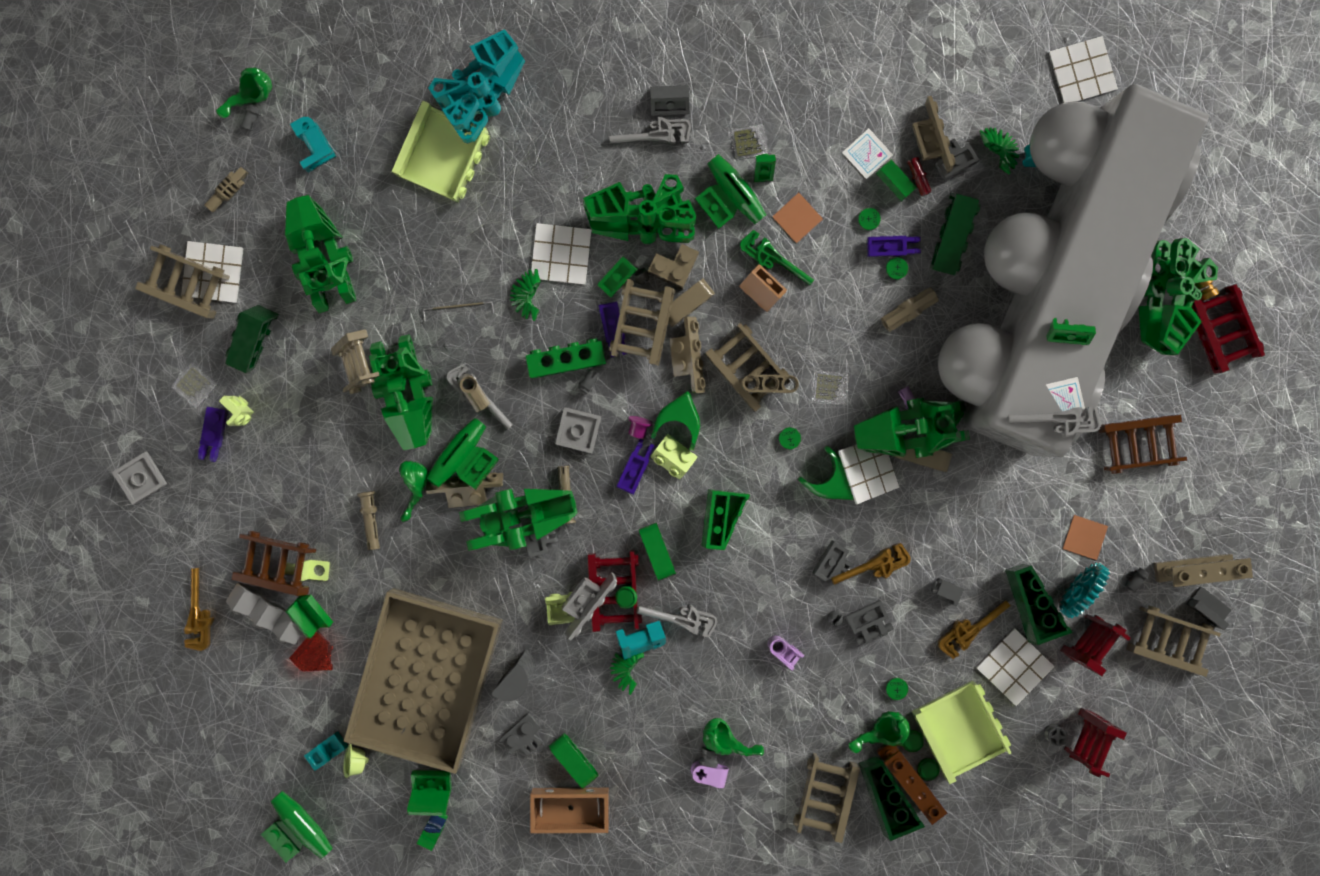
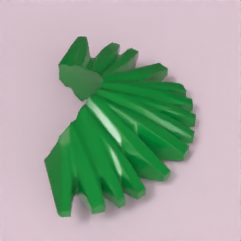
[979,127,1020,174]
[510,269,541,321]
[610,649,644,695]

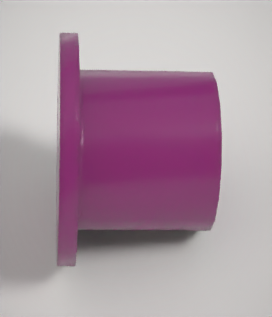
[628,416,653,439]

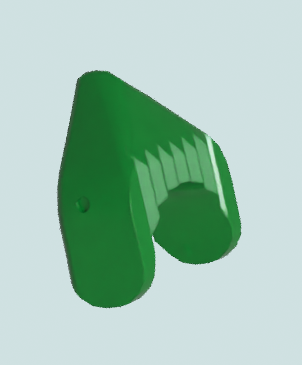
[651,391,700,451]
[797,446,854,500]

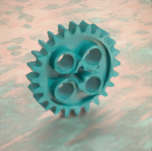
[1059,562,1110,618]

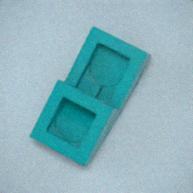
[304,731,348,771]

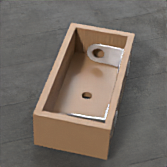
[530,787,609,833]

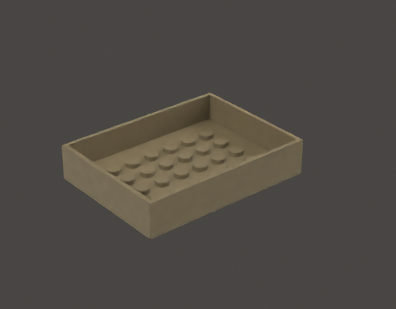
[343,588,503,774]

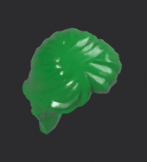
[216,67,272,118]
[399,461,428,522]
[848,711,910,753]
[702,718,764,757]

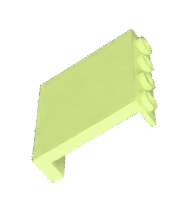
[392,101,490,203]
[911,681,1011,784]

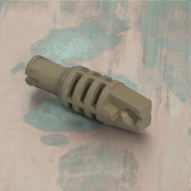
[204,167,249,213]

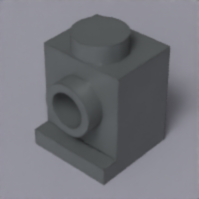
[931,578,964,607]

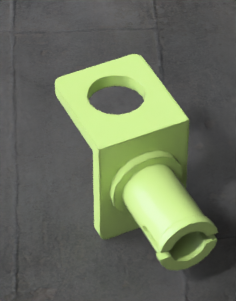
[285,560,330,581]

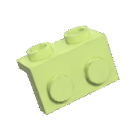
[219,395,254,426]
[650,434,698,479]
[545,592,575,625]

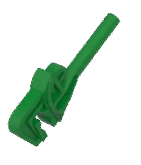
[740,230,814,285]

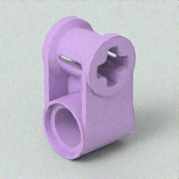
[768,635,805,671]
[690,761,729,788]

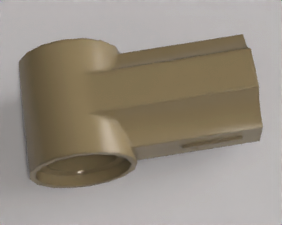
[458,374,491,413]

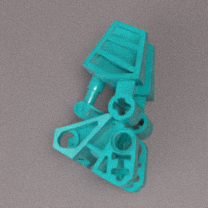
[428,29,525,144]

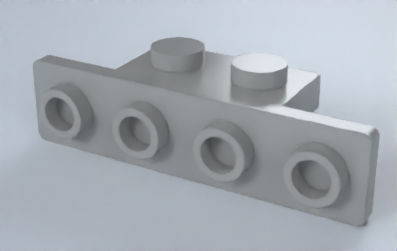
[561,572,617,641]

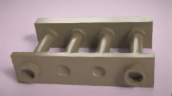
[135,244,230,319]
[609,279,675,366]
[705,323,791,412]
[331,329,380,394]
[1154,554,1253,587]
[1126,605,1221,677]
[793,753,860,843]

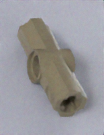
[881,287,939,332]

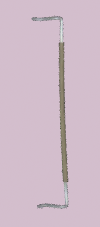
[423,302,494,322]

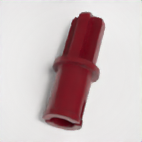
[907,157,931,196]

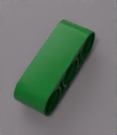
[639,523,676,581]
[549,733,599,789]

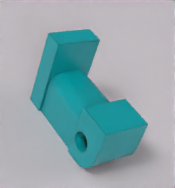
[290,116,337,173]
[616,620,666,660]

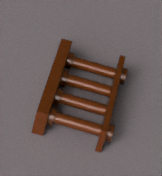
[1099,415,1187,474]
[231,531,316,596]
[876,745,948,825]

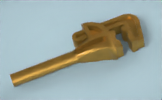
[831,543,911,585]
[184,568,214,651]
[938,600,1011,659]

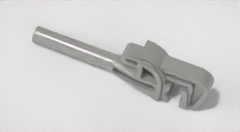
[609,117,691,145]
[447,364,513,430]
[1007,407,1101,437]
[636,604,717,637]

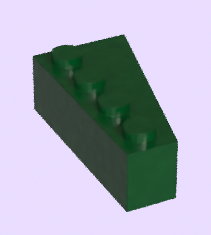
[930,192,981,276]
[1005,564,1073,645]
[858,756,925,841]

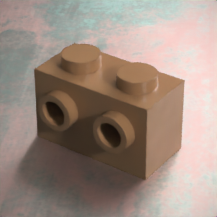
[739,264,787,312]

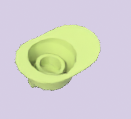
[343,743,369,778]

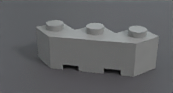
[226,582,302,644]

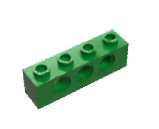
[526,338,606,379]

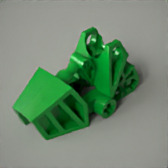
[583,174,696,244]
[285,195,356,314]
[1138,238,1218,356]
[369,334,433,450]
[854,398,970,458]
[458,489,578,551]

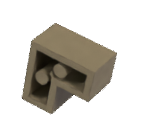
[648,244,699,290]

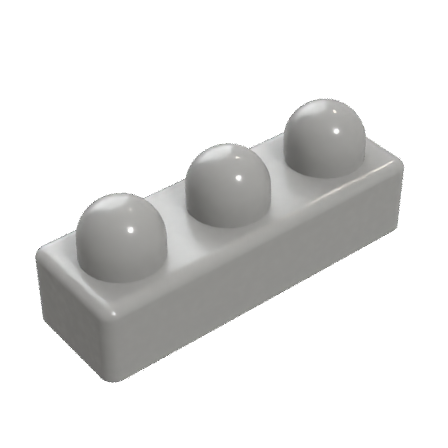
[938,84,1209,457]

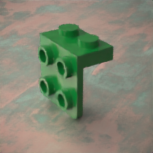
[407,770,452,816]

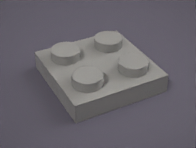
[555,407,602,453]
[112,452,168,505]

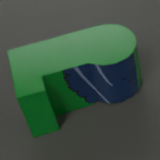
[416,814,448,851]

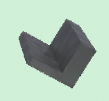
[650,85,690,116]
[1187,587,1231,630]

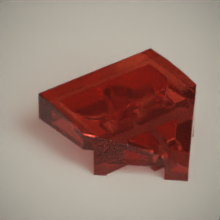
[289,630,333,672]

